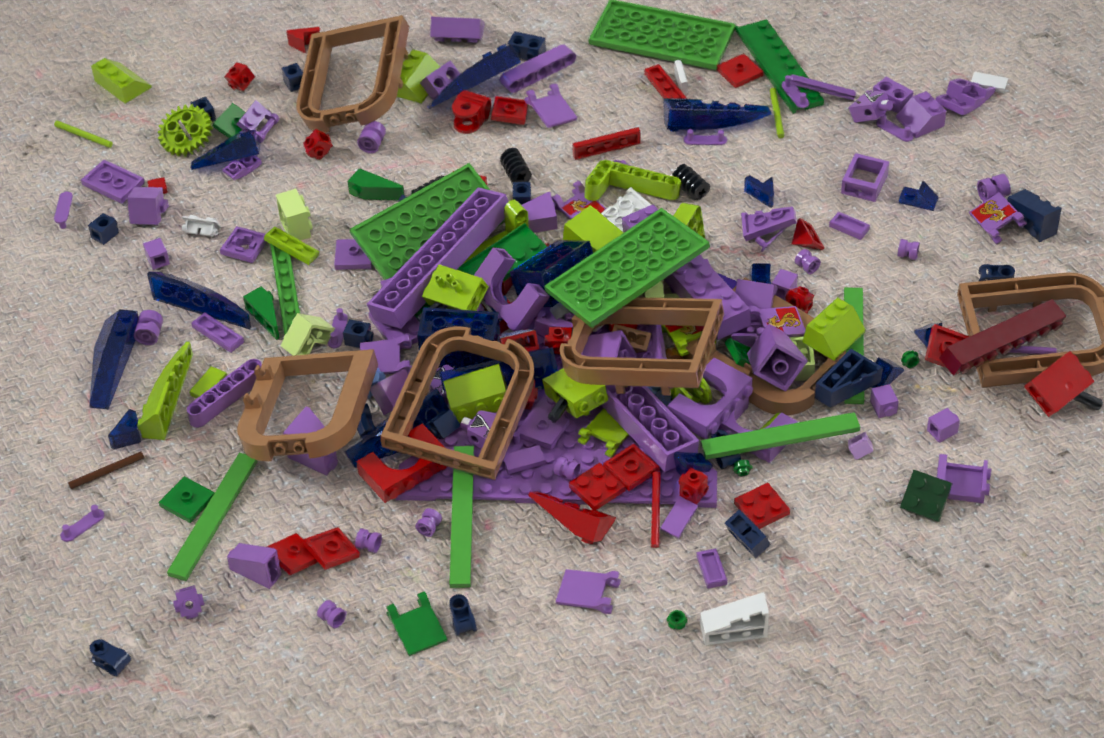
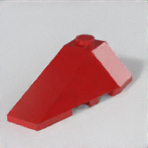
[528,491,616,544]

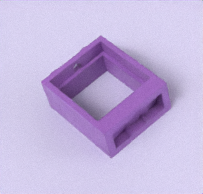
[841,153,889,202]

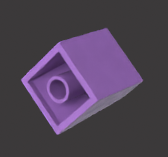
[747,324,808,392]
[581,330,638,358]
[283,406,338,476]

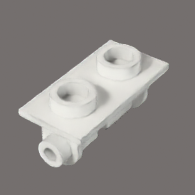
[182,215,221,237]

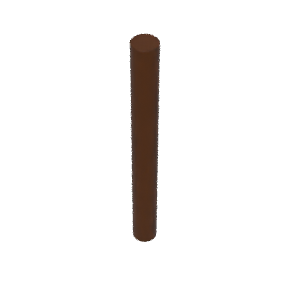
[68,451,144,489]

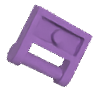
[236,100,280,143]

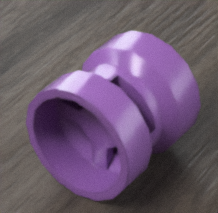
[897,239,920,260]
[795,249,821,274]
[554,456,581,481]
[415,508,442,537]
[355,528,382,553]
[317,600,347,628]

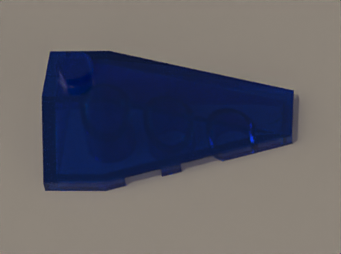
[190,129,261,170]

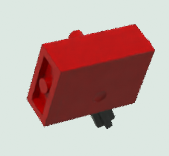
[1024,351,1103,417]

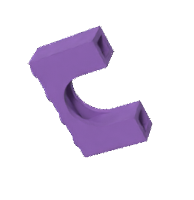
[474,247,550,331]
[668,358,753,439]
[717,396,798,463]

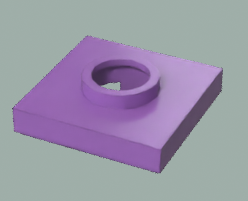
[220,226,267,263]

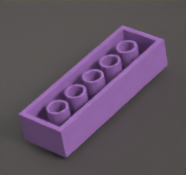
[601,385,699,472]

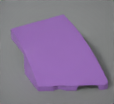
[935,78,996,116]

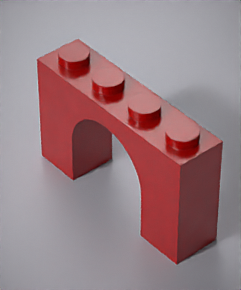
[356,424,448,503]

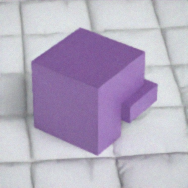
[127,187,168,225]
[370,368,408,415]

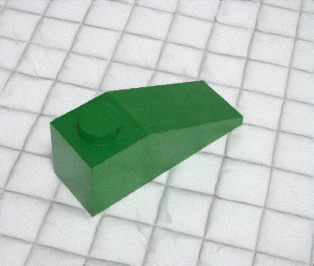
[347,168,404,201]
[243,286,280,340]

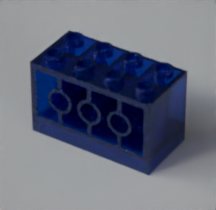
[509,240,593,307]
[417,307,500,370]

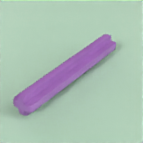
[789,74,856,100]

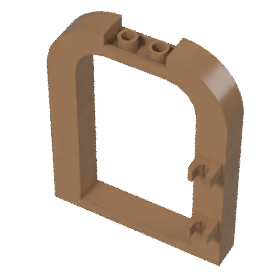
[296,15,409,132]
[957,272,1104,388]
[675,277,846,415]
[560,297,724,396]
[381,326,534,480]
[237,349,378,461]

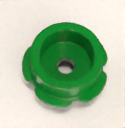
[901,350,920,368]
[733,460,753,477]
[667,610,687,630]

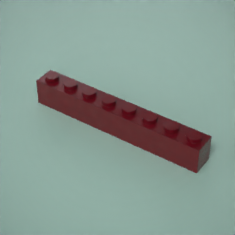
[939,299,1066,376]

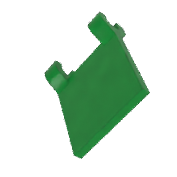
[386,591,448,656]

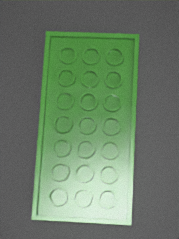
[589,0,736,70]
[349,163,505,280]
[544,208,710,328]

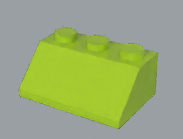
[397,49,440,104]
[91,58,152,104]
[802,297,865,361]
[443,364,508,423]

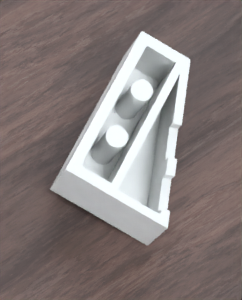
[700,592,769,646]

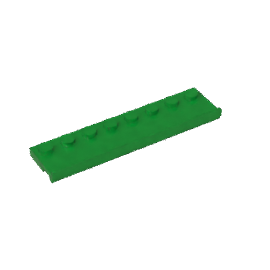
[735,19,824,114]
[414,223,549,332]

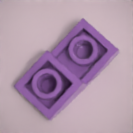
[222,152,262,180]
[535,316,573,337]
[661,496,698,539]

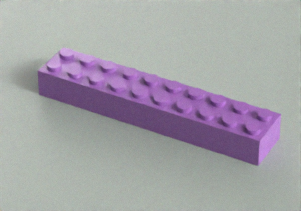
[367,187,509,329]
[622,204,751,340]

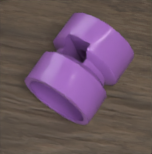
[357,121,386,153]
[977,173,1011,202]
[134,310,163,345]

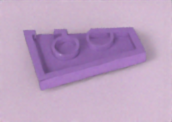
[741,206,797,241]

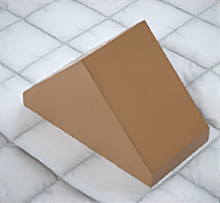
[612,324,652,353]

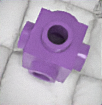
[173,585,205,619]

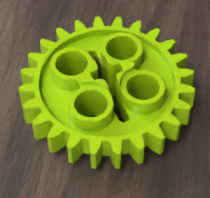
[157,104,213,157]

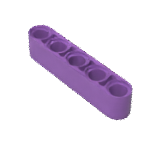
[500,44,576,93]
[187,359,262,428]

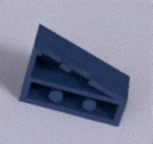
[1007,189,1062,242]
[815,349,883,408]

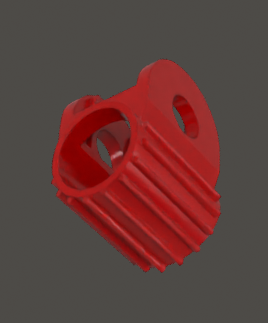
[452,90,492,134]

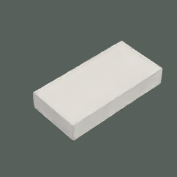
[675,60,687,95]
[971,72,1008,93]

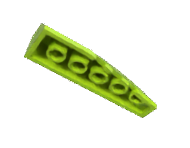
[137,341,193,440]

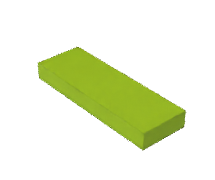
[264,226,320,265]

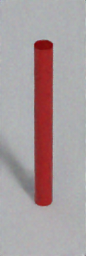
[651,471,661,548]

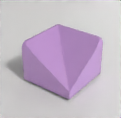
[848,432,873,459]

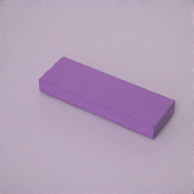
[191,312,244,353]

